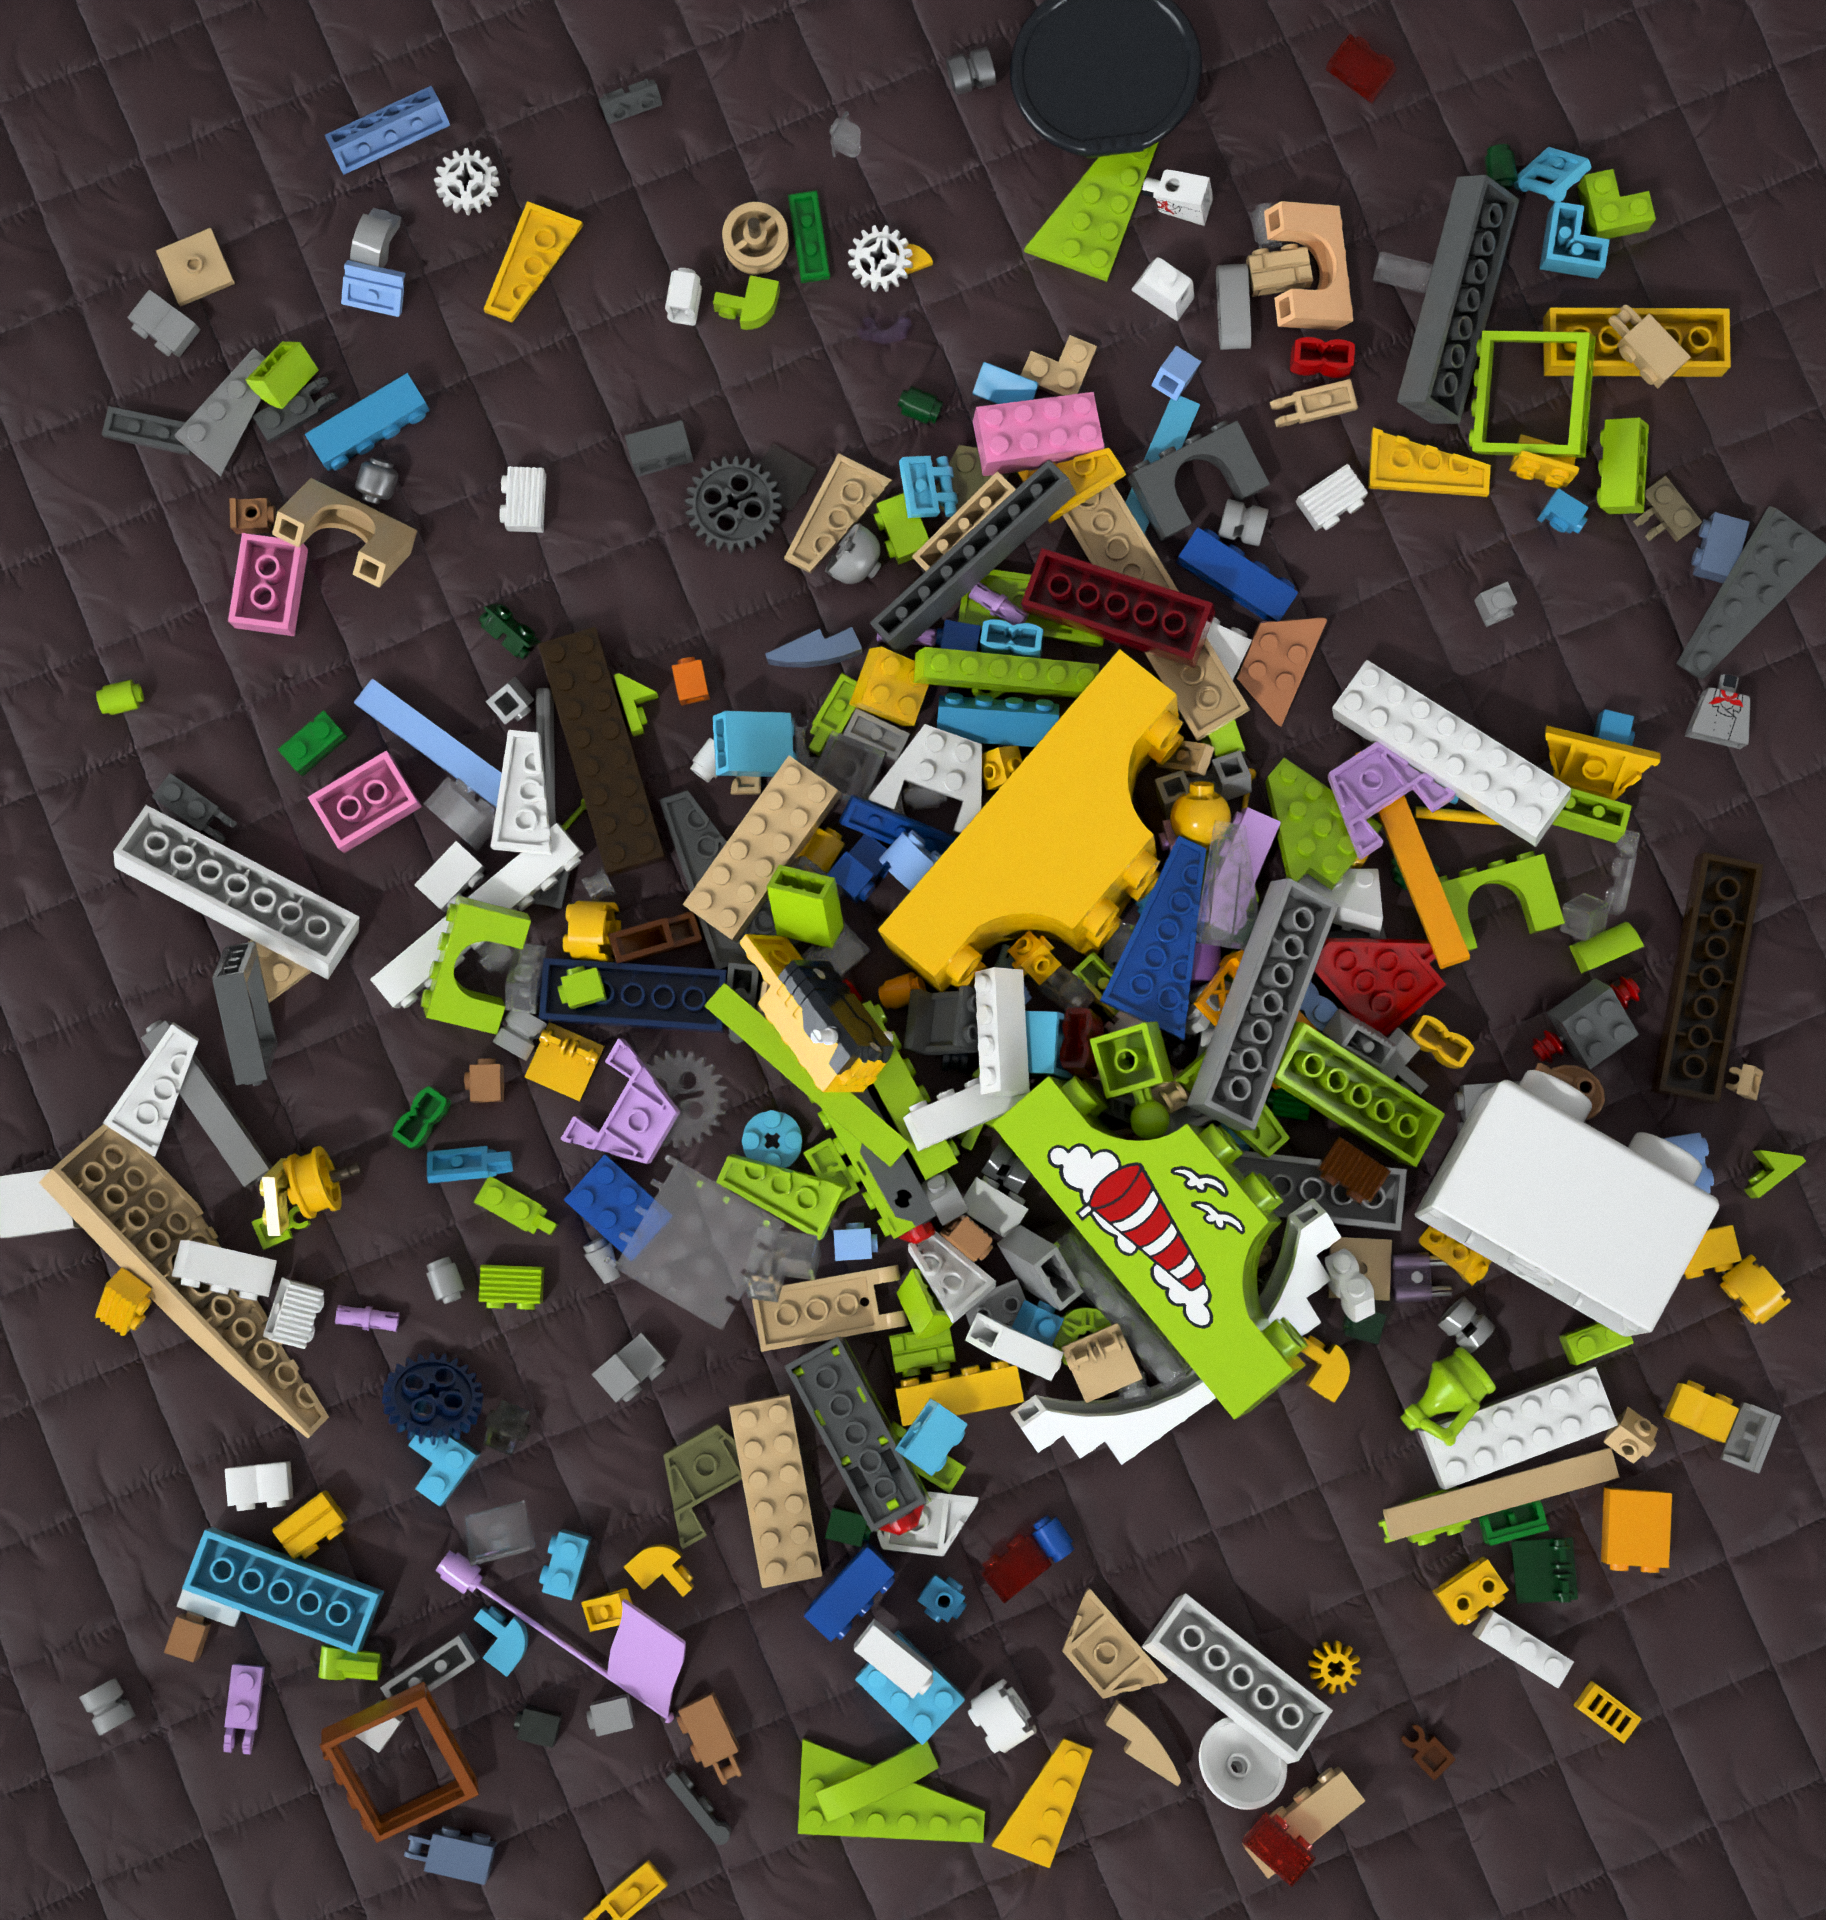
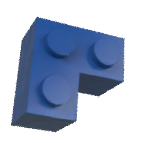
[827,834,891,904]

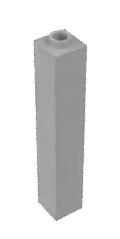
[141,1020,273,1188]

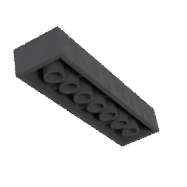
[1397,175,1519,424]

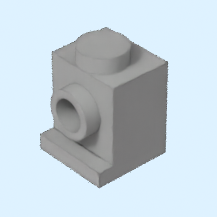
[1474,581,1517,627]

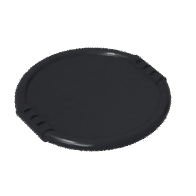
[1010,0,1202,159]

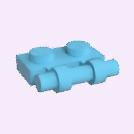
[899,456,958,518]

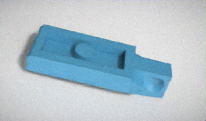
[427,1146,513,1183]

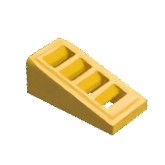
[1573,1681,1642,1744]

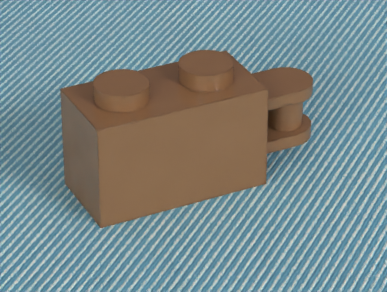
[676,1691,743,1785]

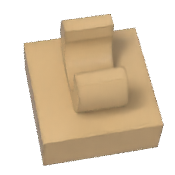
[1725,1064,1763,1101]

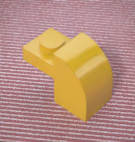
[1301,1335,1350,1402]
[624,1544,694,1597]

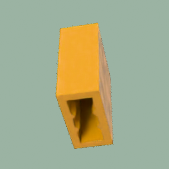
[1601,1487,1672,1573]

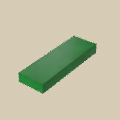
[788,190,830,283]

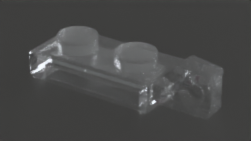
[1605,830,1640,916]

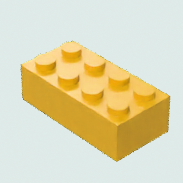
[895,1360,1024,1426]

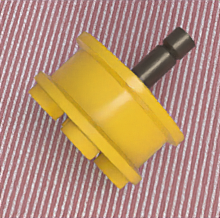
[283,1146,363,1219]

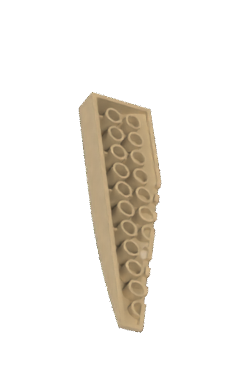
[39,1124,329,1438]

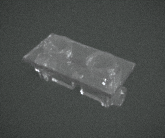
[829,111,861,158]
[1373,252,1433,293]

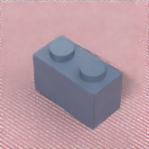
[1691,512,1750,583]

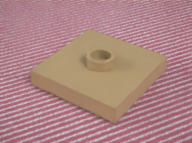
[156,228,235,307]
[1327,1237,1392,1301]

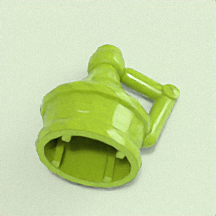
[1400,1346,1496,1446]

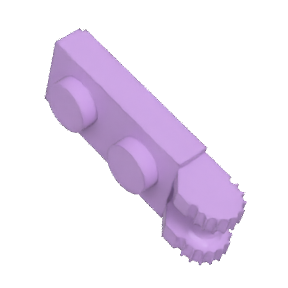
[223,1663,265,1755]

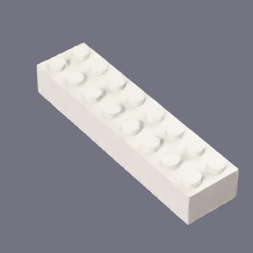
[1332,660,1571,847]
[113,805,359,979]

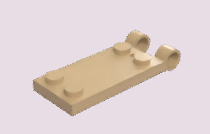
[751,1265,909,1352]

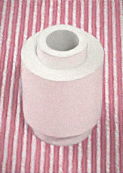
[690,738,718,783]

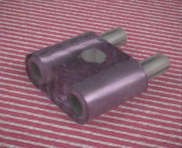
[1391,1252,1452,1303]

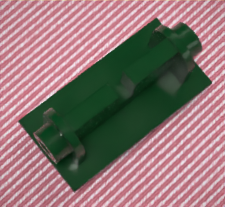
[478,603,541,660]

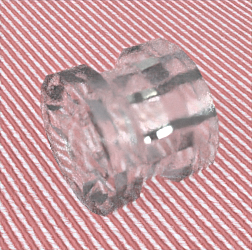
[581,867,617,902]

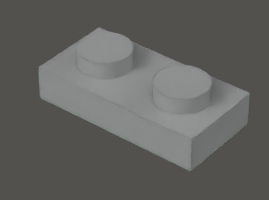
[843,708,910,762]

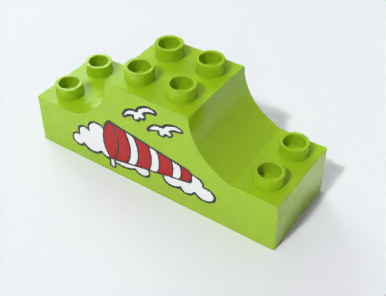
[992,1076,1308,1420]

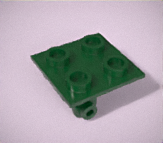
[1511,1537,1578,1604]

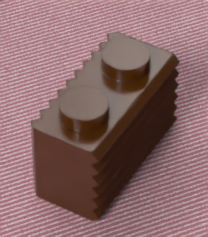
[1316,1137,1391,1204]

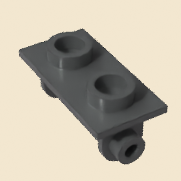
[598,78,663,125]

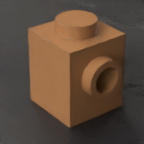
[464,1059,504,1103]

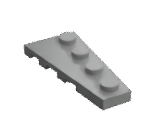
[174,348,266,477]

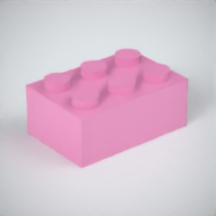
[228,533,308,636]
[308,751,422,853]

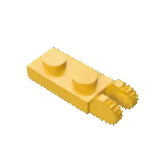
[583,1859,668,1920]

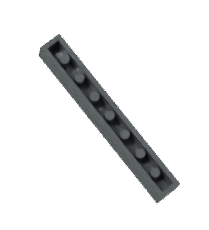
[870,460,1076,654]

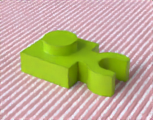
[251,1206,311,1250]

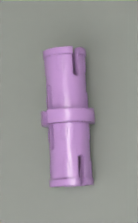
[968,582,1029,626]
[335,1305,400,1332]

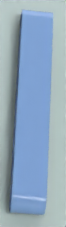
[354,679,502,807]

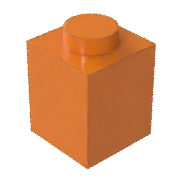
[672,657,710,706]

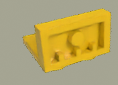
[1509,434,1579,488]

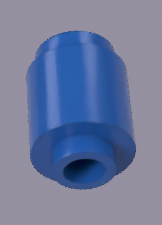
[1031,1515,1075,1563]

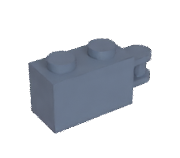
[404,1826,497,1885]

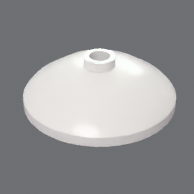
[1199,1717,1287,1810]

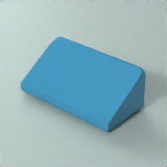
[972,362,1039,404]

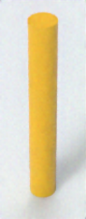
[1414,806,1502,826]

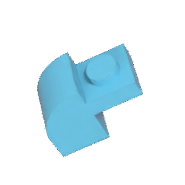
[474,1606,528,1677]

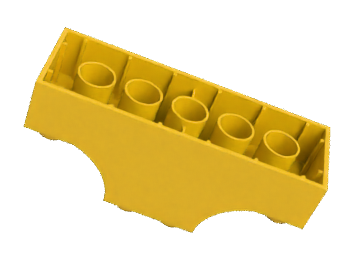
[878,649,1184,992]

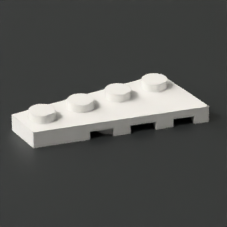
[491,730,552,855]
[103,1022,199,1157]

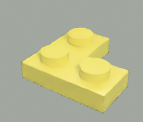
[260,1158,290,1236]

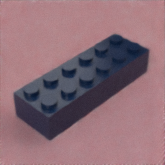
[539,958,728,1033]

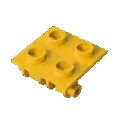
[525,1022,605,1102]

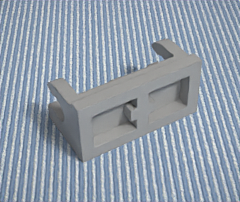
[1720,1402,1781,1474]

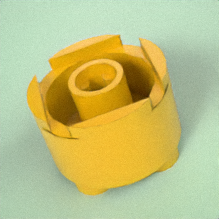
[563,901,621,962]
[1720,1254,1791,1325]

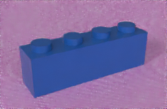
[1176,527,1299,621]

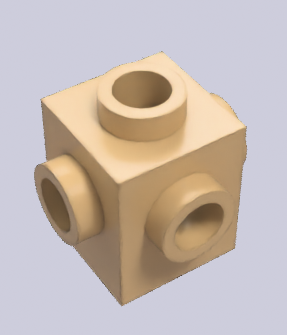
[1604,1407,1658,1464]

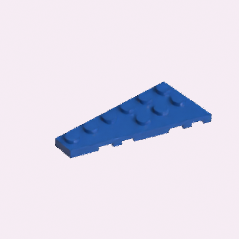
[1100,836,1206,1041]

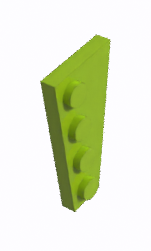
[1174,1050,1290,1158]
[716,1154,848,1240]

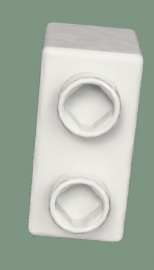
[1415,1070,1719,1337]

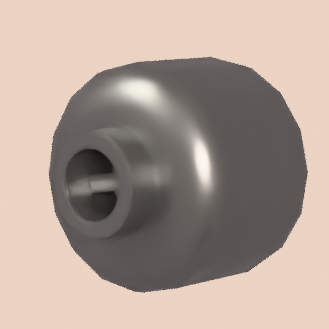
[355,457,398,504]

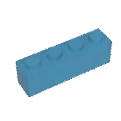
[305,373,430,471]
[937,693,1059,747]

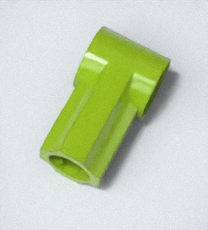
[318,1645,382,1681]

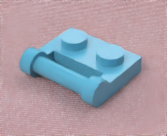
[1514,147,1592,202]

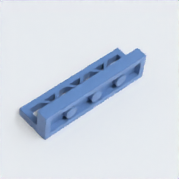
[325,86,450,175]

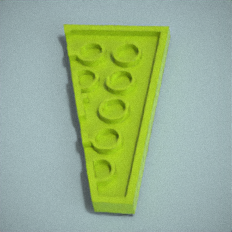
[1024,142,1159,282]
[798,1738,985,1843]

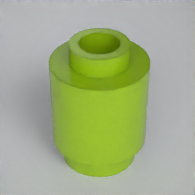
[96,679,144,715]

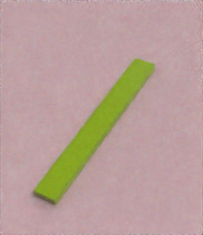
[704,983,911,1168]

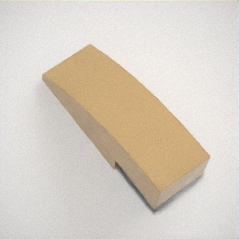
[1104,1700,1181,1786]

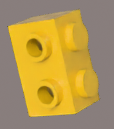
[1432,1556,1509,1625]

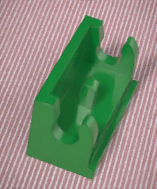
[1478,1500,1550,1546]

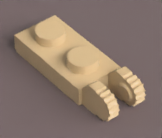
[1270,379,1358,427]

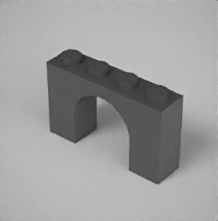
[1127,420,1270,542]

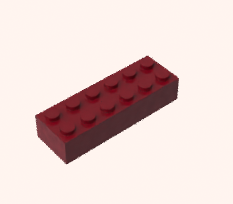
[1021,548,1215,668]

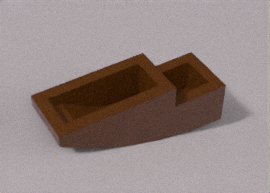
[607,911,702,964]

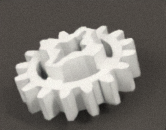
[434,148,500,215]
[848,225,913,292]

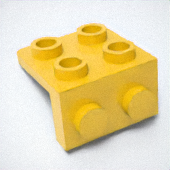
[1419,1225,1492,1286]

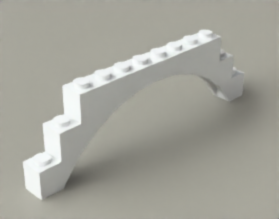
[1010,1198,1341,1465]

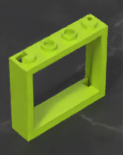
[1469,331,1596,458]

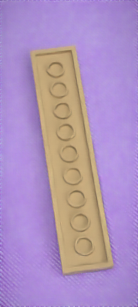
[1063,483,1250,741]

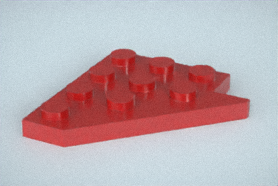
[1314,938,1446,1036]

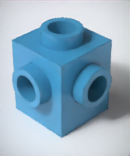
[917,1573,967,1623]

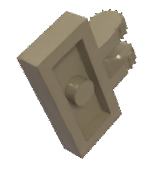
[1633,475,1702,542]

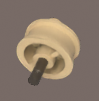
[722,202,789,275]

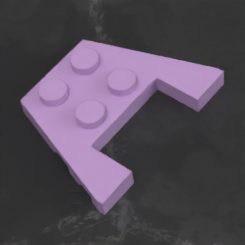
[1328,742,1455,860]
[561,1038,681,1164]

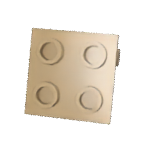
[1061,1322,1143,1403]

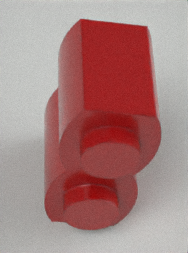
[1290,337,1355,378]

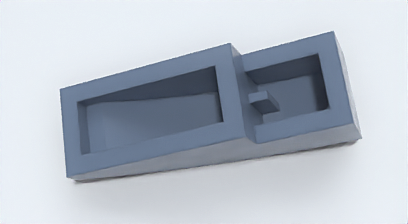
[765,627,863,668]

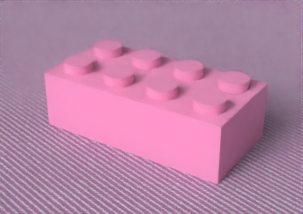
[973,392,1104,476]

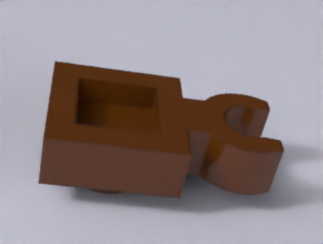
[1400,1723,1456,1781]

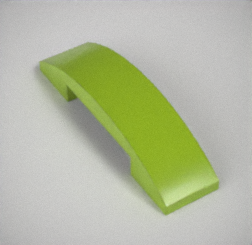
[814,1741,939,1822]

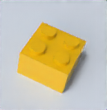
[849,647,929,727]

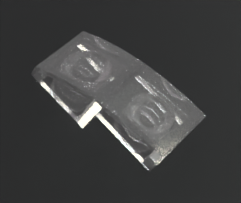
[1116,1369,1152,1405]

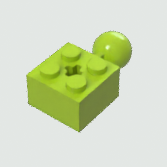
[1089,1021,1174,1140]

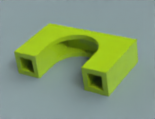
[1438,851,1565,952]
[420,895,531,1035]

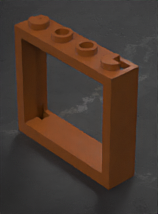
[319,1682,479,1843]

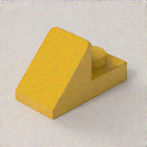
[581,1588,633,1632]

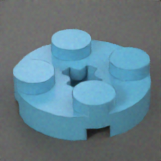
[742,1110,803,1168]

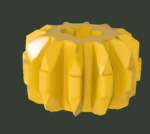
[1308,1640,1361,1694]

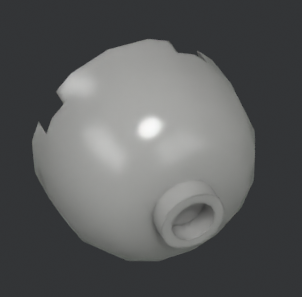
[825,523,881,584]

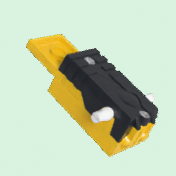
[739,934,894,1092]

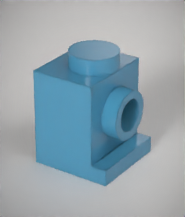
[1537,488,1589,534]

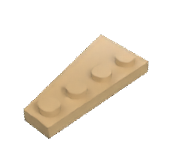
[784,453,892,573]

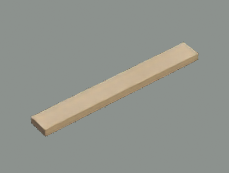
[1383,1448,1620,1540]

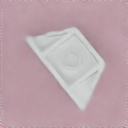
[877,1491,979,1556]

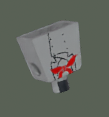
[1685,674,1750,749]

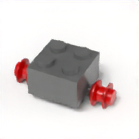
[1532,976,1641,1070]

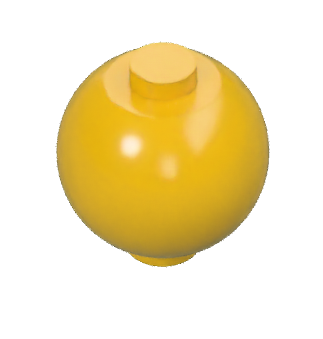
[1170,781,1231,851]

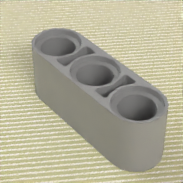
[1216,264,1251,350]

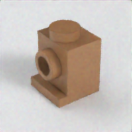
[229,498,277,534]

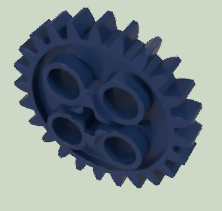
[382,1352,484,1445]

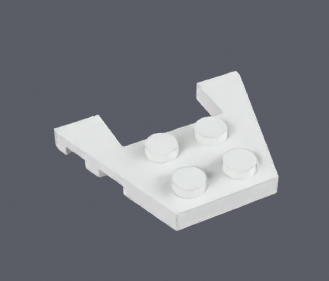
[868,724,982,834]

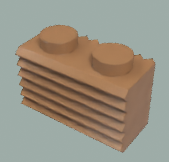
[939,1214,993,1262]

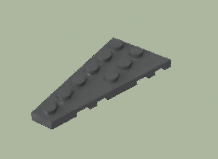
[1676,506,1826,680]
[659,790,803,970]

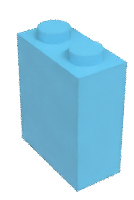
[713,711,796,777]

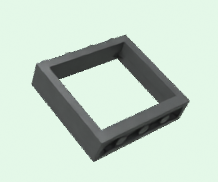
[212,941,278,1086]

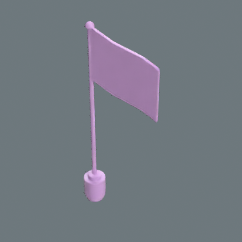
[435,1550,686,1723]

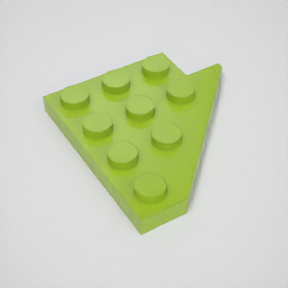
[1265,757,1383,890]

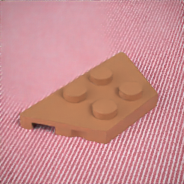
[1236,617,1327,727]

